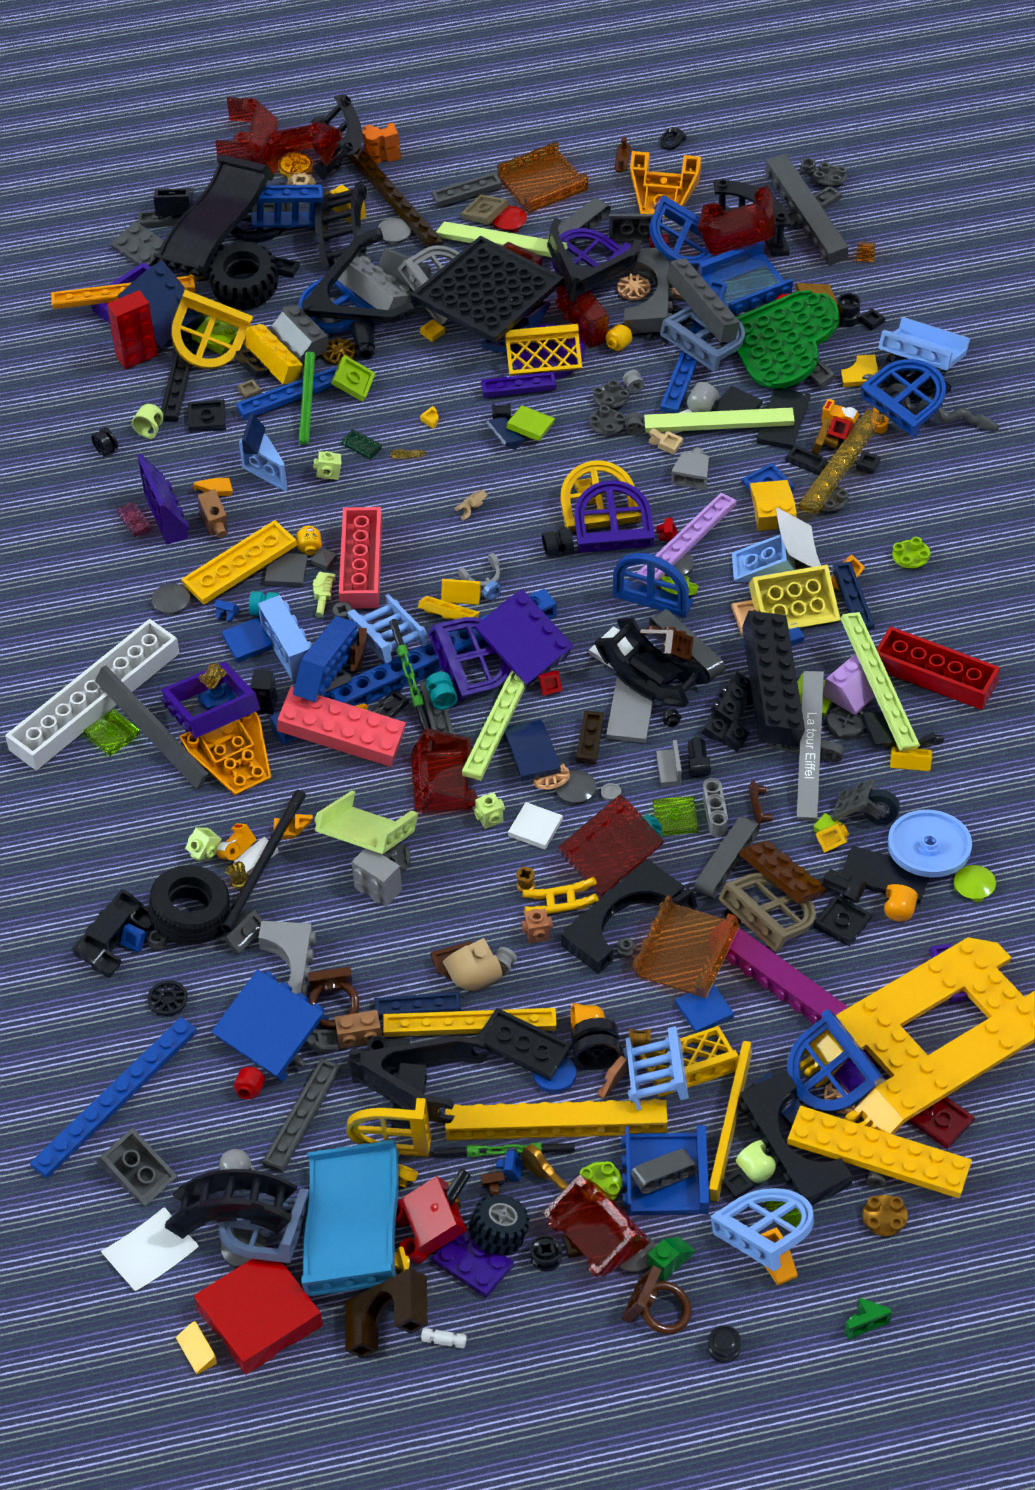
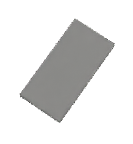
[606,677,654,743]

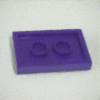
[432,1231,514,1298]

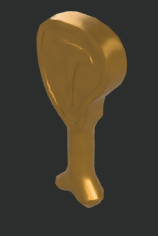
[521,1144,575,1198]

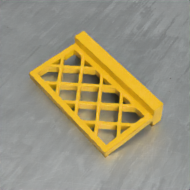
[505,324,582,376]
[639,1026,739,1097]

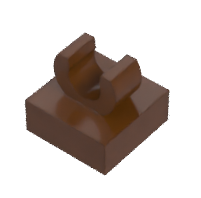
[480,1171,504,1197]

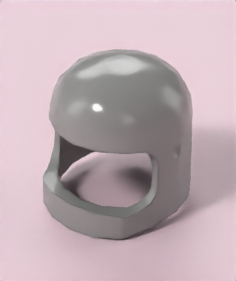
[687,382,720,412]
[219,1149,255,1191]

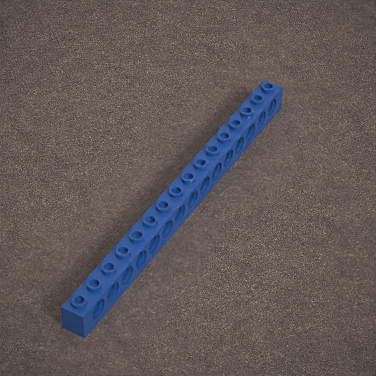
[270,588,557,745]

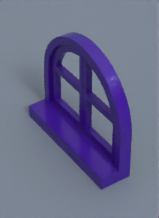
[551,228,632,297]
[574,480,655,553]
[428,617,511,703]

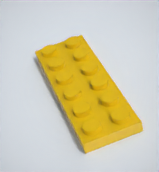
[181,520,298,605]

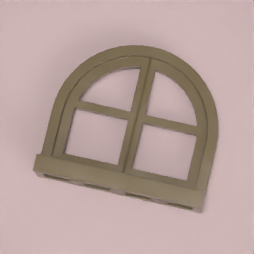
[718,873,816,952]

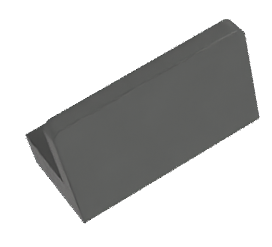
[216,910,263,953]

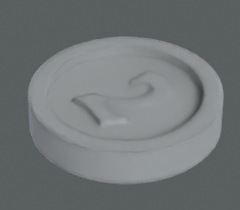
[601,783,621,802]

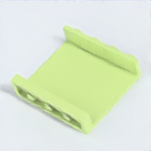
[314,791,418,854]

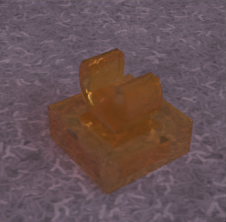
[857,241,876,262]

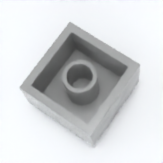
[352,848,402,906]

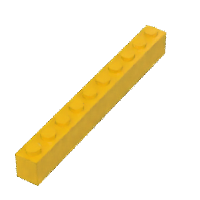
[445,1099,668,1141]

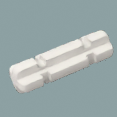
[421,1328,467,1348]

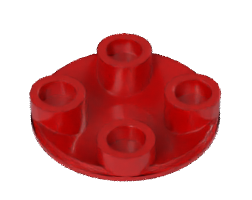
[492,206,527,233]

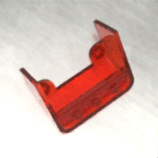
[215,97,279,165]
[258,122,343,174]

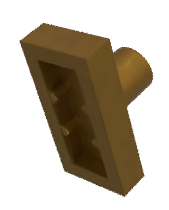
[811,417,840,455]

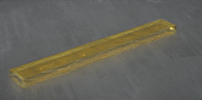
[799,409,884,514]

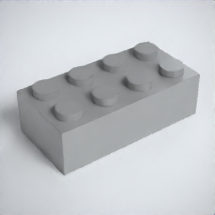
[338,256,412,310]

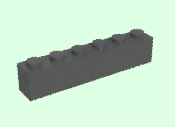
[667,258,740,343]

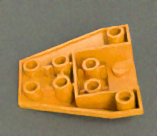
[179,712,271,796]

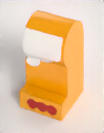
[821,399,859,425]
[216,823,257,860]

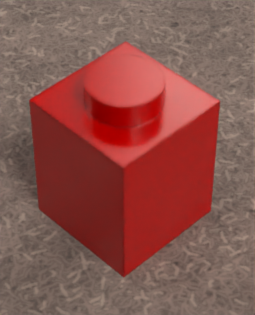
[827,416,855,442]

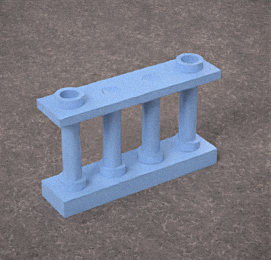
[347,594,427,664]
[623,1026,689,1111]

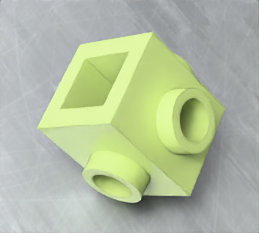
[313,451,341,480]
[474,792,505,829]
[185,827,222,861]

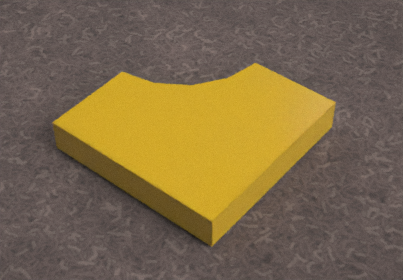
[841,355,880,387]

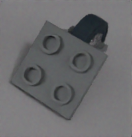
[831,779,900,824]

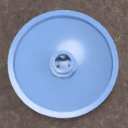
[888,810,972,877]

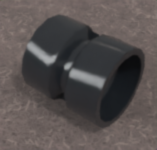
[837,293,861,328]
[542,527,574,557]

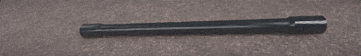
[220,789,306,933]

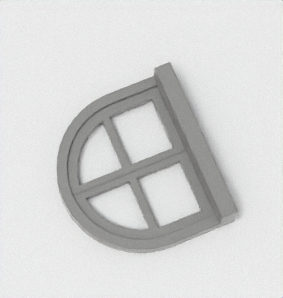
[398,245,459,325]

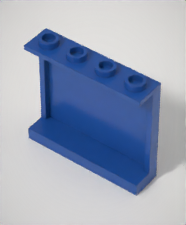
[211,969,329,1082]
[621,1125,709,1215]

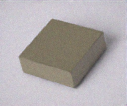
[237,379,262,400]

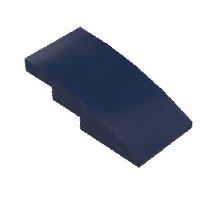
[481,301,551,353]
[504,720,561,781]

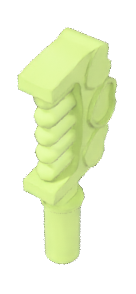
[313,572,336,618]

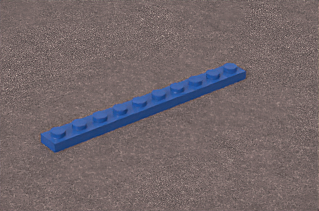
[660,279,727,413]
[30,1017,197,1179]

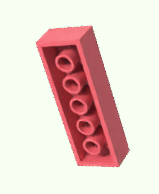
[339,507,382,609]
[277,686,406,767]

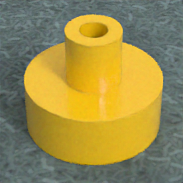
[398,1164,419,1187]

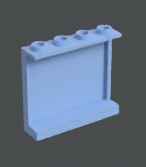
[878,317,970,371]

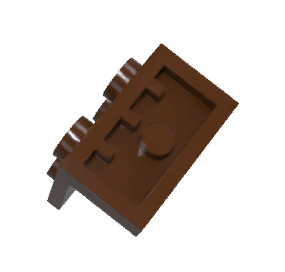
[640,626,694,661]

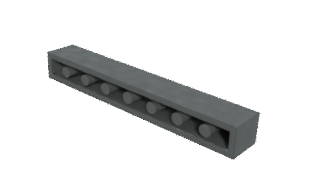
[764,153,848,266]

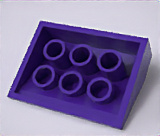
[137,454,190,545]
[474,589,574,686]

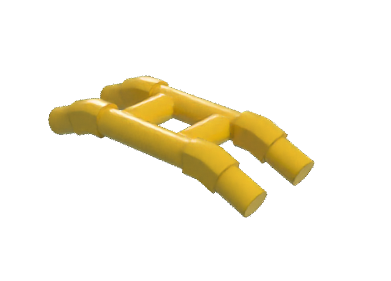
[522,877,599,914]

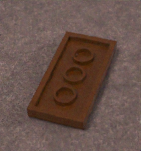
[739,840,826,904]

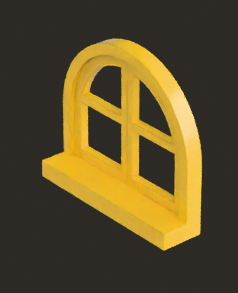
[171,290,253,369]
[560,460,642,532]
[346,1098,431,1157]

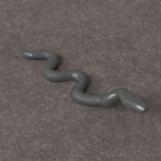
[862,374,999,431]

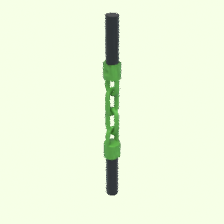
[389,619,432,735]
[434,1143,575,1158]

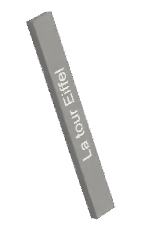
[797,671,824,821]

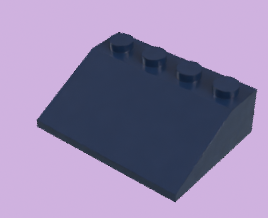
[118,260,205,349]

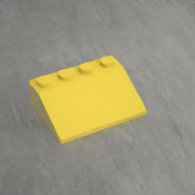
[748,564,841,629]

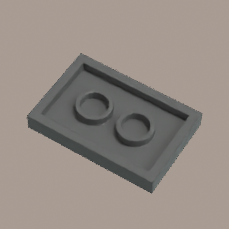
[110,221,164,267]

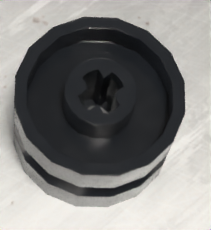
[571,1018,621,1070]

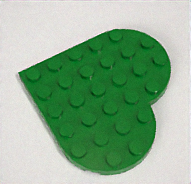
[736,290,840,389]

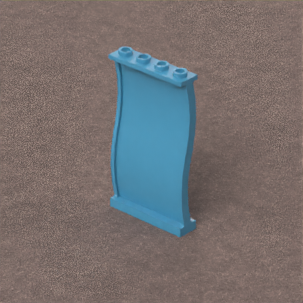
[301,1139,400,1297]

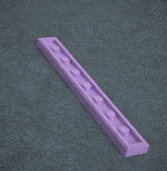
[637,493,737,585]

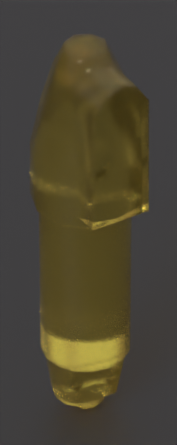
[391,449,426,459]

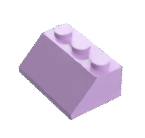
[823,654,876,715]

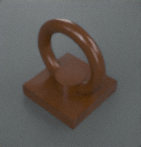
[308,967,360,1029]
[621,1265,692,1335]

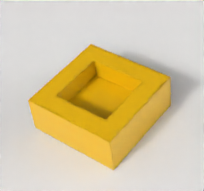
[420,319,445,342]

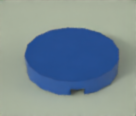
[197,683,237,710]
[533,1057,576,1094]

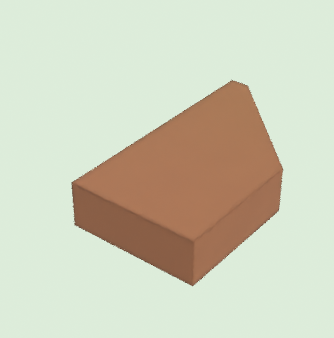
[598,1056,628,1099]

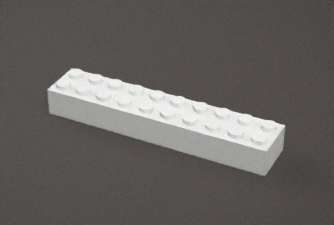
[5,619,180,771]

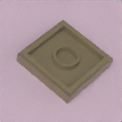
[461,194,509,225]

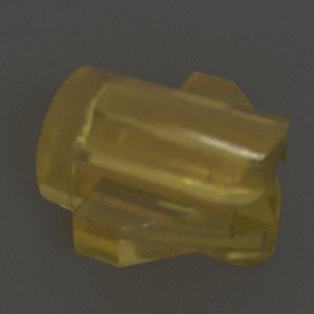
[199,663,226,689]
[225,861,249,889]

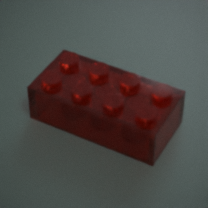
[555,283,609,348]

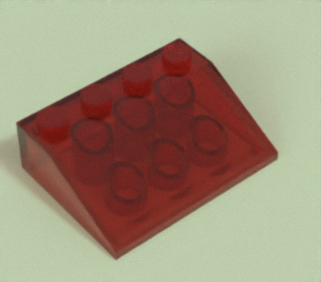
[558,794,665,896]

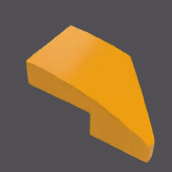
[192,478,233,496]
[273,814,313,839]

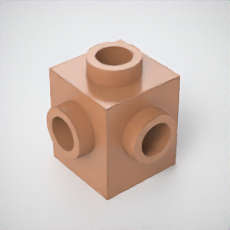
[521,908,553,944]

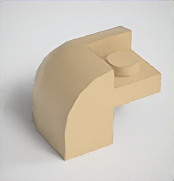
[443,938,502,992]

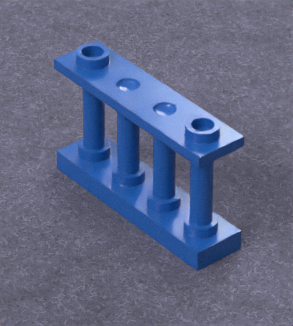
[251,185,323,228]

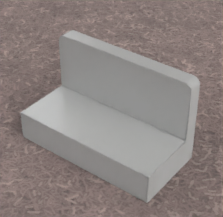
[656,740,682,788]

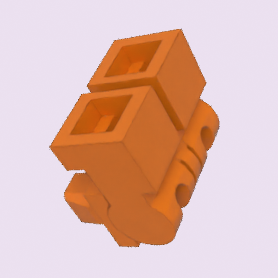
[362,123,401,164]

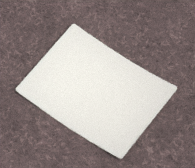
[776,508,821,567]
[101,1208,198,1291]

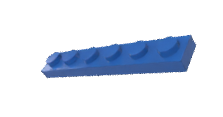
[236,367,337,420]

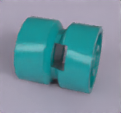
[249,591,280,616]
[425,672,458,710]

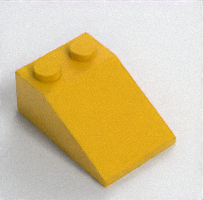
[750,480,797,531]

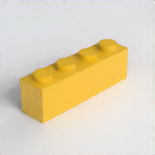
[243,324,303,385]

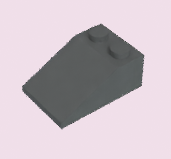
[96,1127,177,1207]

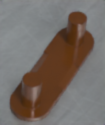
[615,137,630,173]
[749,781,773,824]

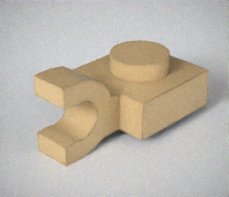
[648,428,683,455]
[454,490,487,520]

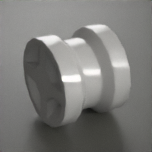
[623,370,645,393]
[496,947,517,974]

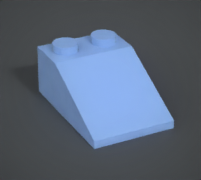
[239,434,288,491]
[732,534,796,582]

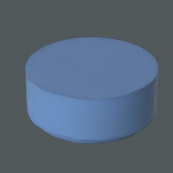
[482,581,501,600]

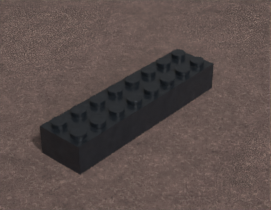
[742,610,805,746]

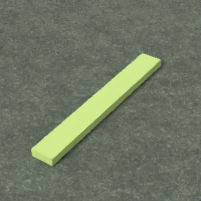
[436,222,568,257]
[644,408,794,433]
[840,612,920,751]
[462,670,526,781]

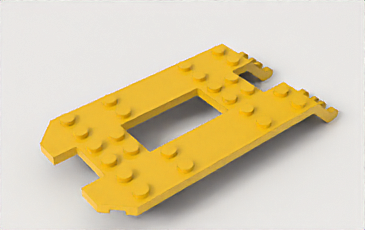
[788,937,1035,1134]

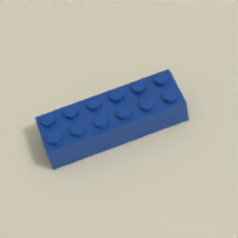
[293,616,358,702]

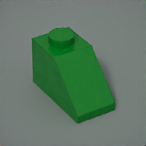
[647,1236,695,1281]

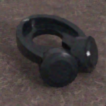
[660,127,687,150]

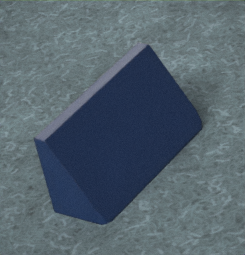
[242,414,265,455]
[486,417,524,450]

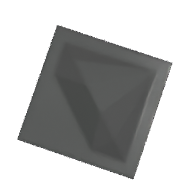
[311,548,337,571]

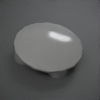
[377,218,412,246]

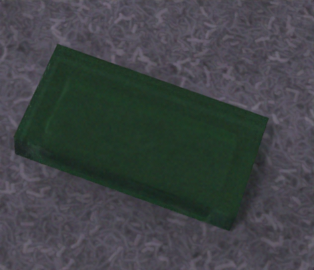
[341,429,382,460]

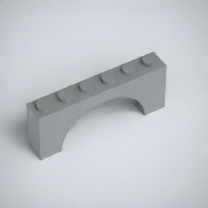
[258,921,316,997]

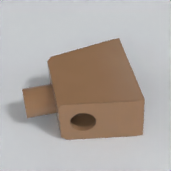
[197,489,228,538]

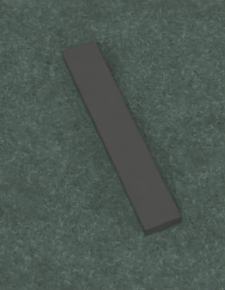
[263,1058,341,1173]

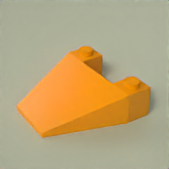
[630,151,701,218]

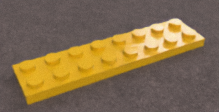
[787,1106,972,1199]

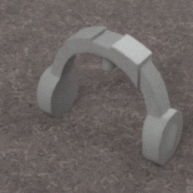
[458,553,500,590]

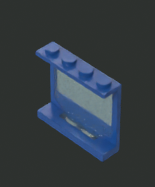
[698,239,793,315]

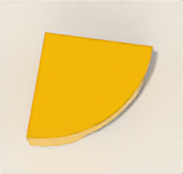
[420,406,439,429]

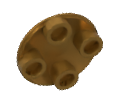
[862,1195,908,1236]

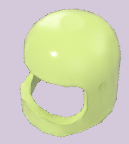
[132,404,164,439]
[736,1140,776,1183]

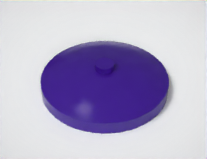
[512,324,585,379]

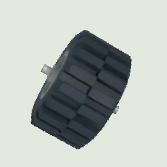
[469,1194,530,1256]

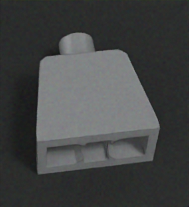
[671,448,709,490]

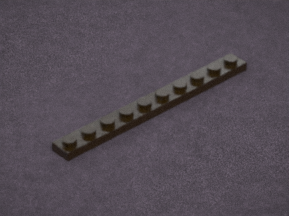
[348,146,444,248]

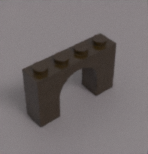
[345,1268,428,1358]

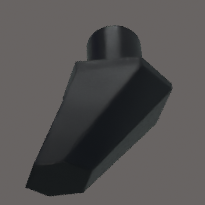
[918,732,944,748]

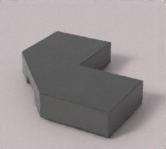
[305,1029,339,1053]

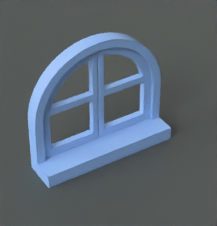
[710,1188,814,1271]

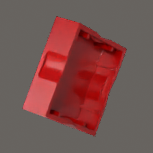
[193,1247,323,1375]

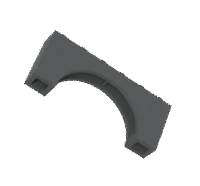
[624,248,674,333]

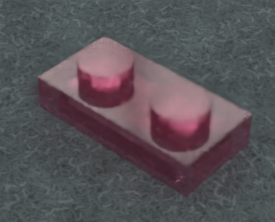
[117,501,151,538]

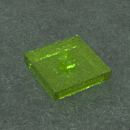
[83,708,140,756]
[652,796,698,836]

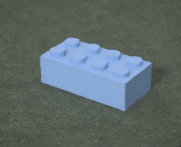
[258,595,312,682]

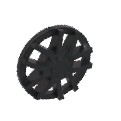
[148,981,188,1017]

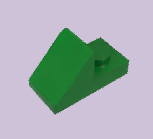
[845,1298,892,1340]

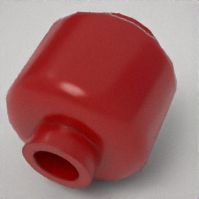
[233,1067,265,1100]

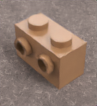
[334,1010,381,1049]

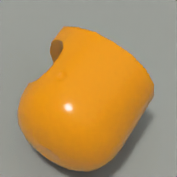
[884,884,918,922]
[570,1003,605,1029]

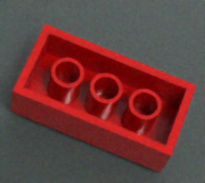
[107,290,158,369]

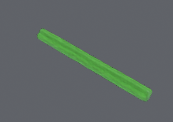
[299,351,315,446]

